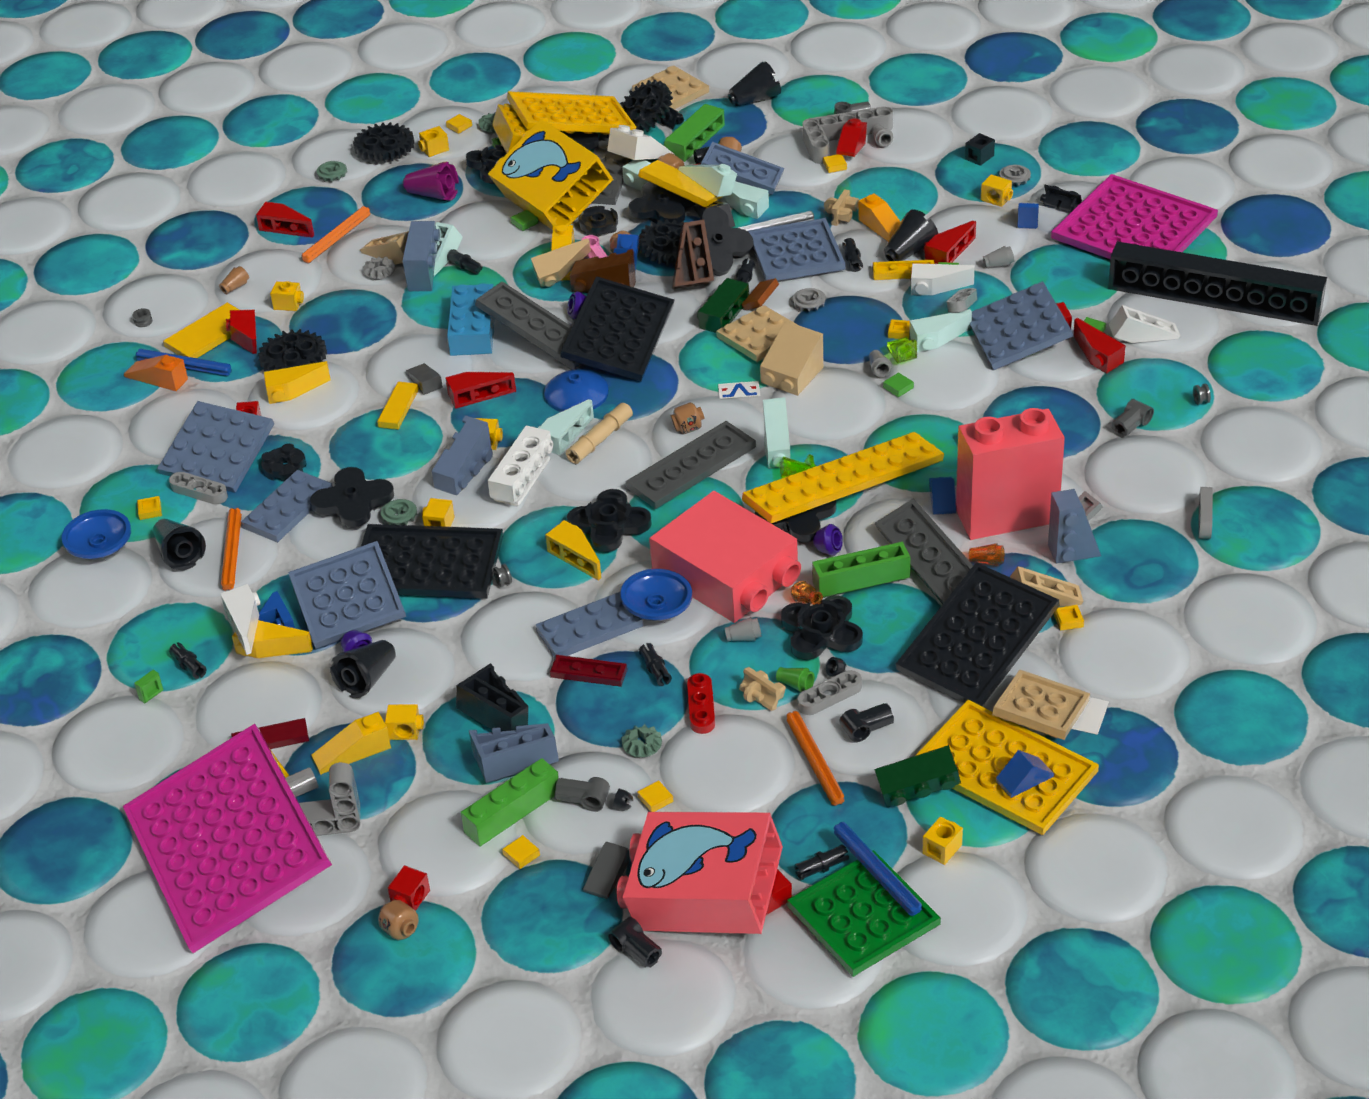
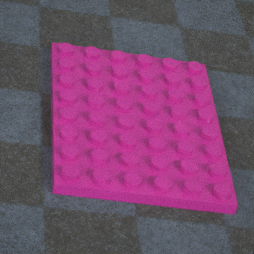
[123,723,332,953]

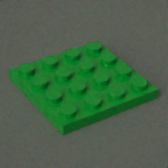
[787,850,941,977]

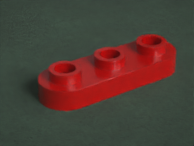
[687,673,715,734]

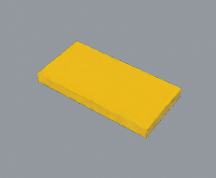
[638,160,723,207]
[163,302,239,358]

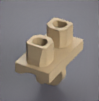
[824,189,859,226]
[739,667,786,711]

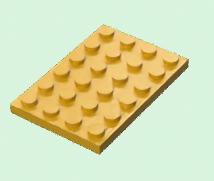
[507,91,636,135]
[915,700,1099,836]

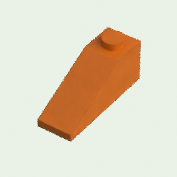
[124,355,188,391]

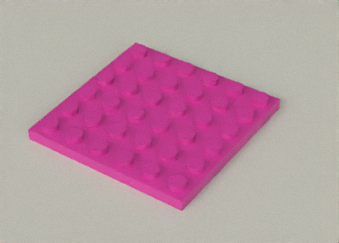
[1051,174,1218,259]

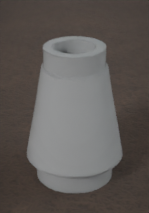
[872,124,893,147]
[983,246,1015,268]
[869,350,892,377]
[725,617,762,642]

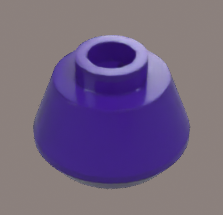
[567,291,587,319]
[813,524,843,556]
[341,630,372,652]

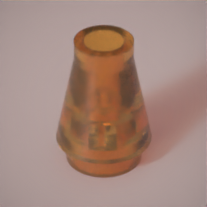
[969,543,1005,566]
[791,581,823,605]

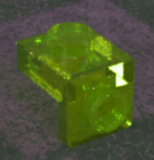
[887,337,917,363]
[779,454,816,478]

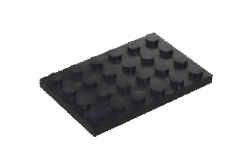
[560,276,675,381]
[361,524,503,599]
[896,562,1060,706]

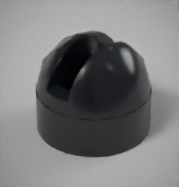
[826,657,847,677]
[612,788,633,811]

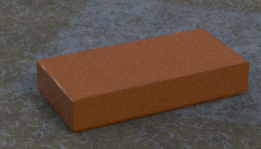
[742,278,779,310]

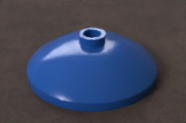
[544,369,609,412]
[62,509,131,559]
[621,569,692,621]

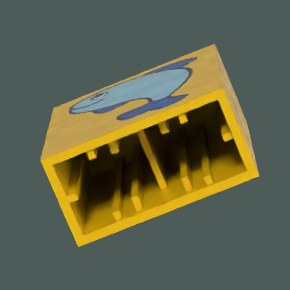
[488,119,614,230]

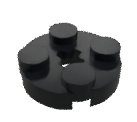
[578,206,618,236]
[261,443,307,481]

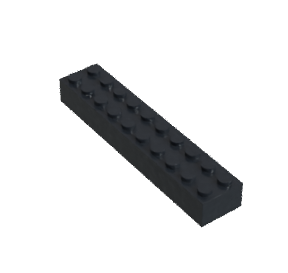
[1108,241,1327,326]

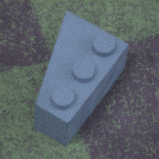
[402,221,440,291]
[432,415,493,496]
[1048,489,1101,564]
[469,723,559,783]

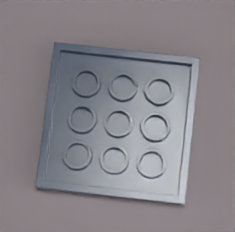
[748,218,845,281]
[970,281,1073,370]
[157,401,274,493]
[288,541,406,649]

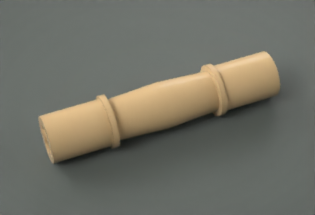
[566,403,633,464]

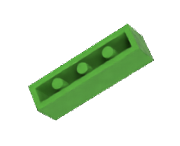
[664,104,725,162]
[812,542,910,598]
[461,758,559,847]

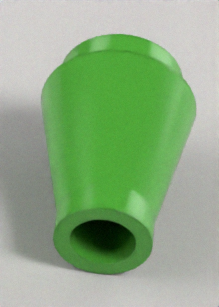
[776,667,815,692]

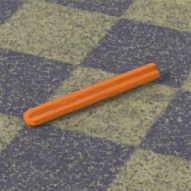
[301,206,371,263]
[221,508,242,591]
[787,711,844,806]

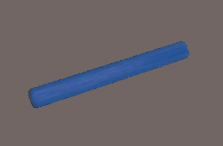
[136,349,232,376]
[834,822,922,916]

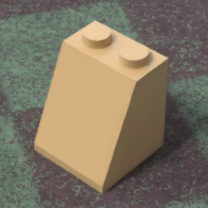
[760,321,824,396]

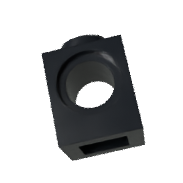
[965,133,995,166]

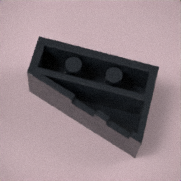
[456,663,528,731]

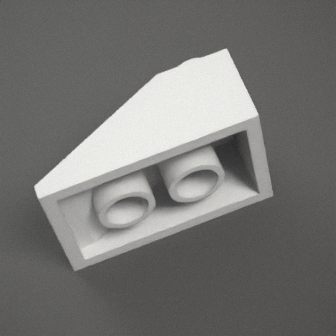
[607,125,674,160]

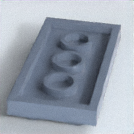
[701,142,784,195]
[241,470,333,543]
[536,591,643,658]

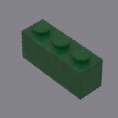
[697,278,749,333]
[874,745,961,807]

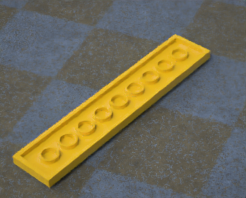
[742,432,944,523]

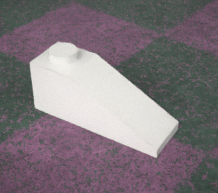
[911,264,975,295]
[1109,305,1180,343]
[220,584,261,655]

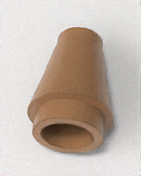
[219,266,249,294]

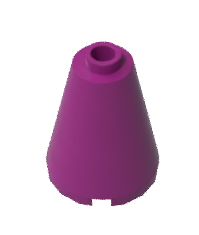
[403,162,459,201]

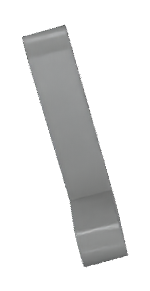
[803,107,893,164]
[299,762,360,836]

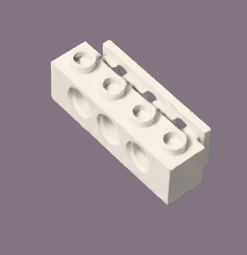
[488,426,553,506]

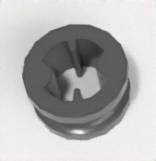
[132,308,153,327]
[1193,384,1211,405]
[493,564,512,587]

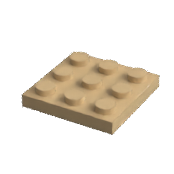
[632,65,709,109]
[716,305,797,362]
[992,670,1090,740]

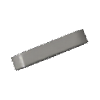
[947,288,977,313]
[169,472,228,504]
[1199,487,1213,539]
[798,670,862,715]

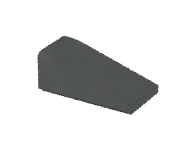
[406,363,443,395]
[583,842,630,899]

